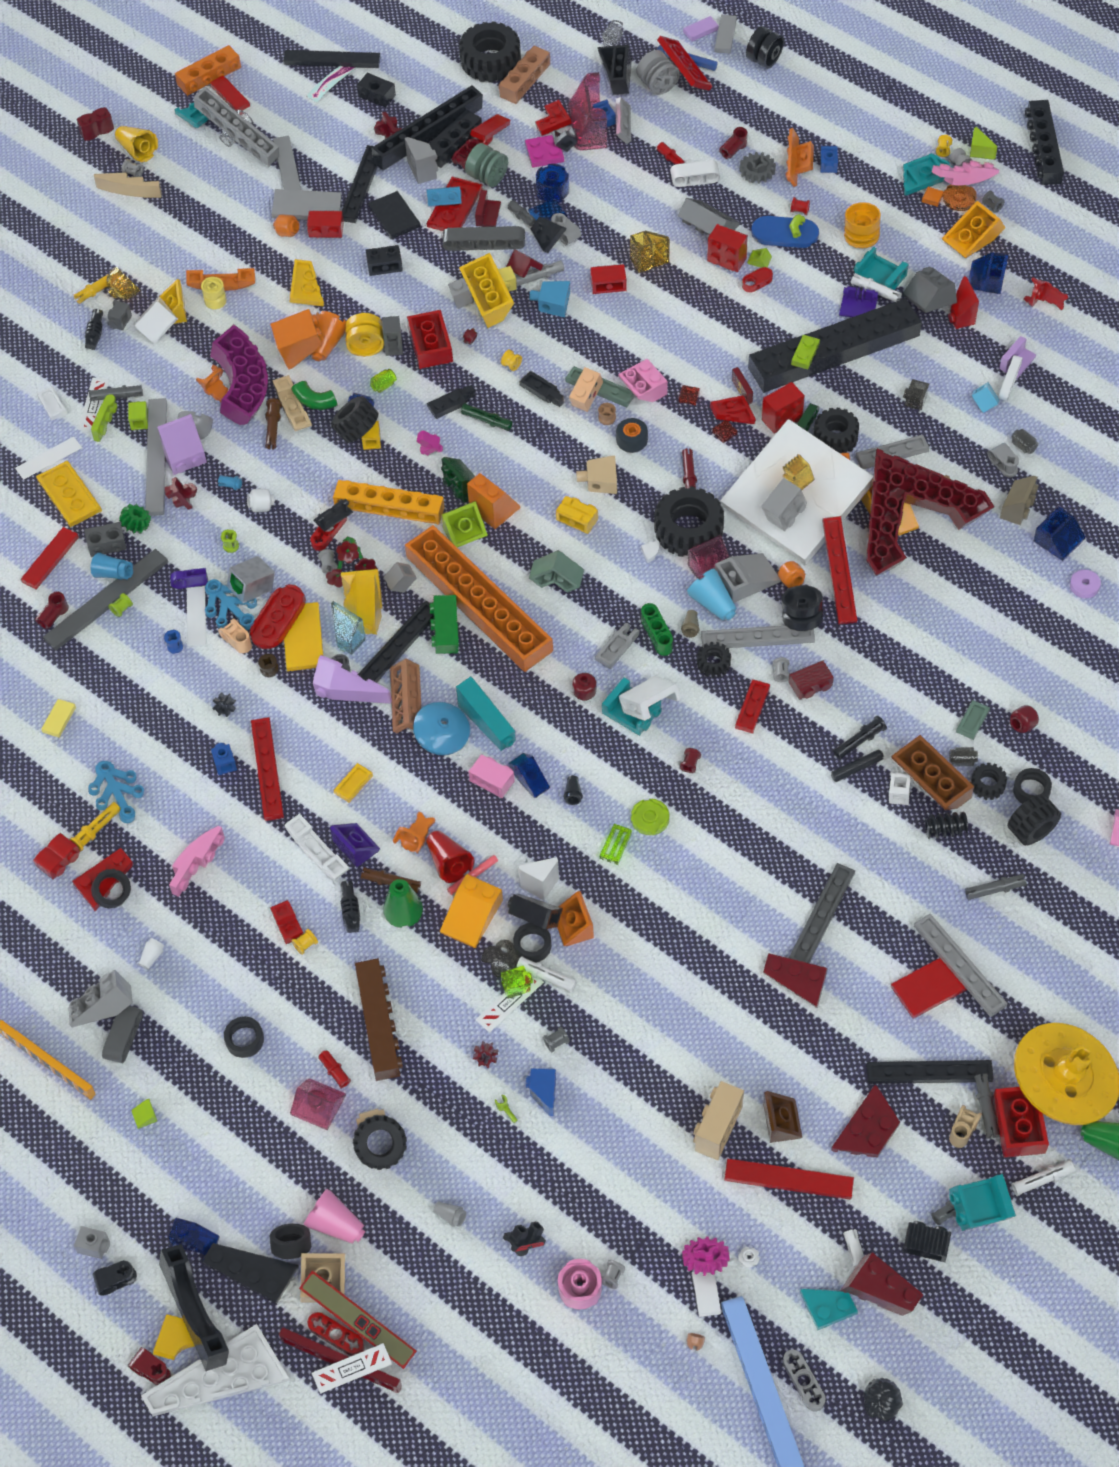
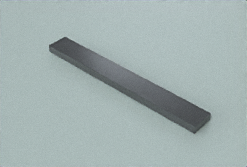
[43,549,168,651]

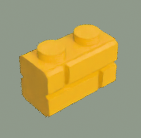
[556,496,598,534]

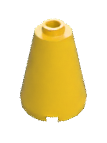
[115,126,158,162]

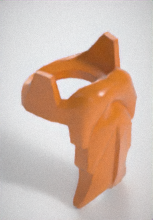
[196,365,228,402]
[393,812,436,854]

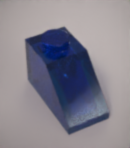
[508,753,550,798]
[168,1217,220,1255]

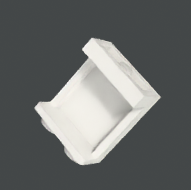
[619,676,681,721]

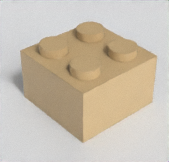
[300,1253,345,1303]

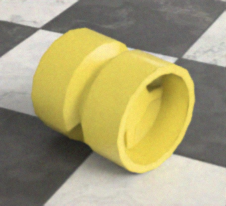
[201,277,227,310]

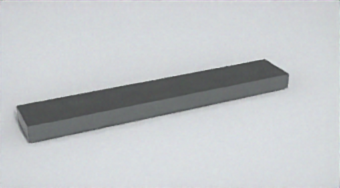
[789,863,855,963]

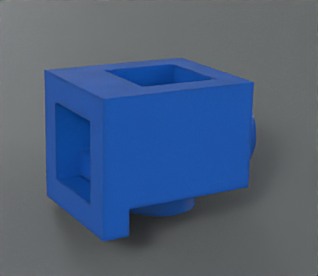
[592,99,616,129]
[820,146,838,173]
[211,743,237,775]

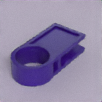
[170,568,208,589]

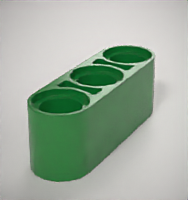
[641,603,673,656]

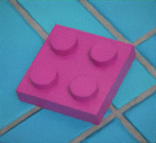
[525,135,564,168]

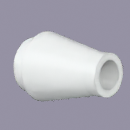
[138,938,164,970]

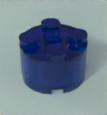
[536,163,569,204]

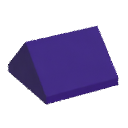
[330,823,380,868]

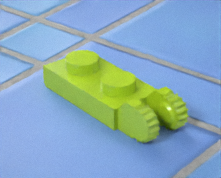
[91,394,118,442]

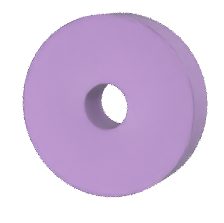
[1070,570,1101,598]

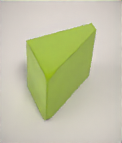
[747,248,772,268]
[131,1099,158,1129]

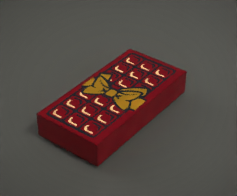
[732,367,753,405]

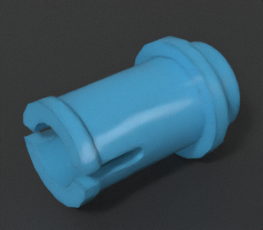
[218,475,242,490]

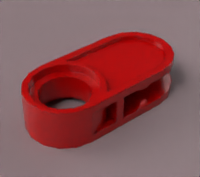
[742,267,773,292]

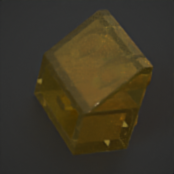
[630,230,670,273]

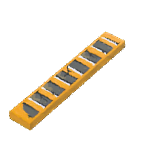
[0,1020,96,1100]

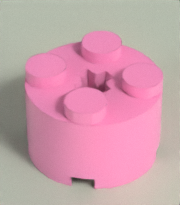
[558,1259,602,1310]

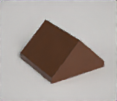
[763,1091,802,1143]

